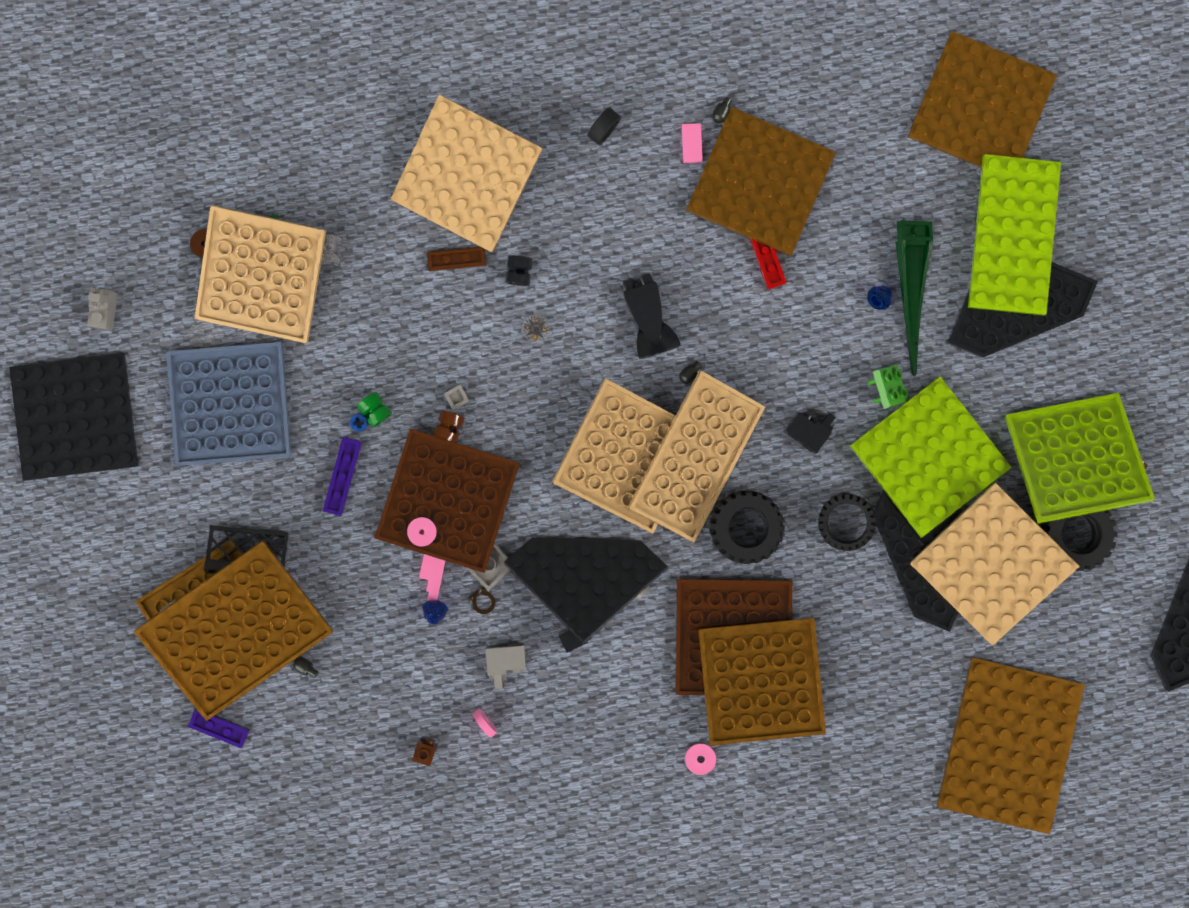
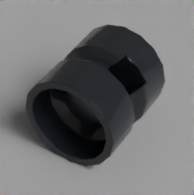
[505,255,533,286]

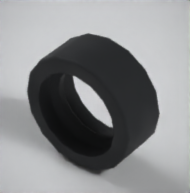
[587,107,621,145]

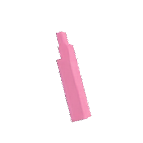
[419,554,445,605]

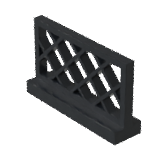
[204,525,288,574]

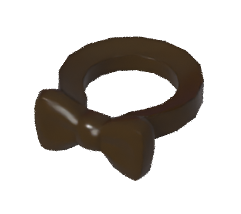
[468,587,495,614]

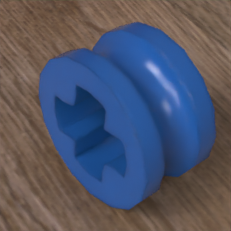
[350,414,368,431]

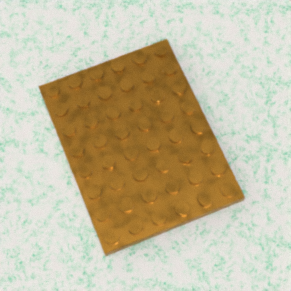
[134,540,333,721]
[936,657,1085,834]

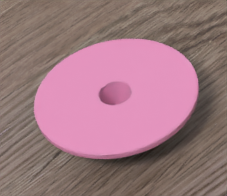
[407,517,436,546]

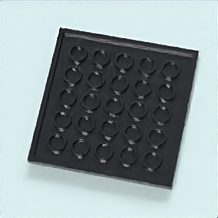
[9,353,139,481]

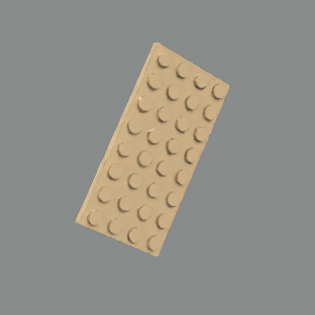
[628,371,765,542]

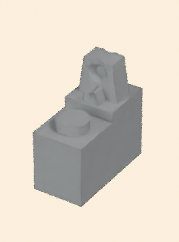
[87,288,118,331]
[485,644,527,689]

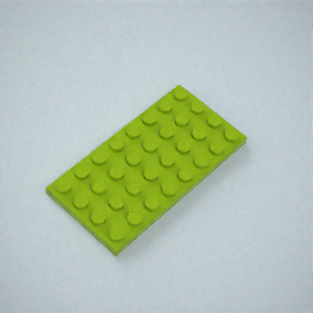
[968,154,1061,315]

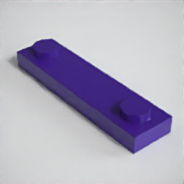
[323,437,362,516]

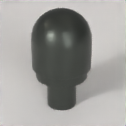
[712,97,732,123]
[679,360,702,384]
[293,657,319,678]

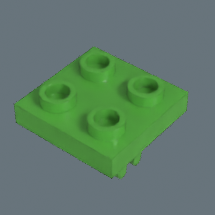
[867,365,908,409]

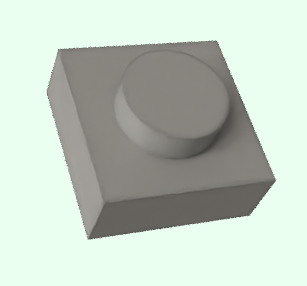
[444,384,470,411]

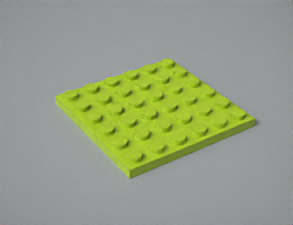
[850,377,1012,537]
[1005,393,1155,524]

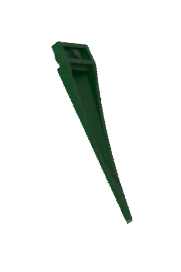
[895,220,933,376]

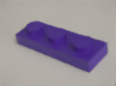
[188,709,250,748]

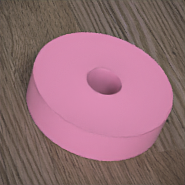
[472,708,497,738]
[685,743,716,775]

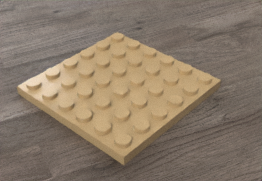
[390,95,543,252]
[194,205,326,343]
[552,378,676,534]
[910,483,1080,646]

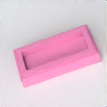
[681,123,702,163]

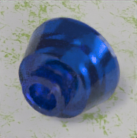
[867,285,893,310]
[422,600,448,624]

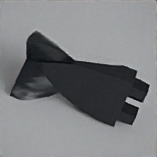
[623,273,681,359]

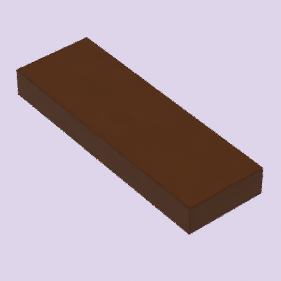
[427,247,486,272]

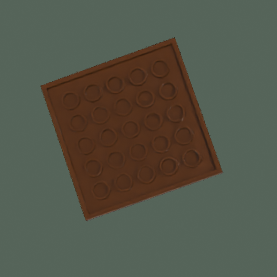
[374,428,520,573]
[675,579,793,695]

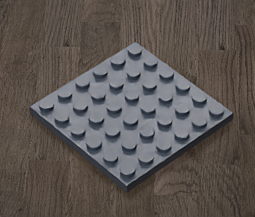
[166,342,292,466]

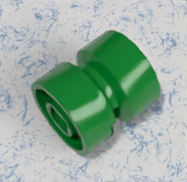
[356,392,392,428]

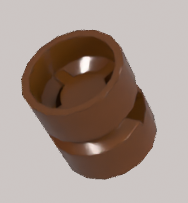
[433,410,465,443]

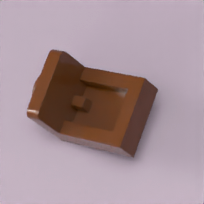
[412,737,438,766]

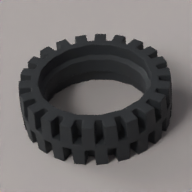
[818,494,876,551]

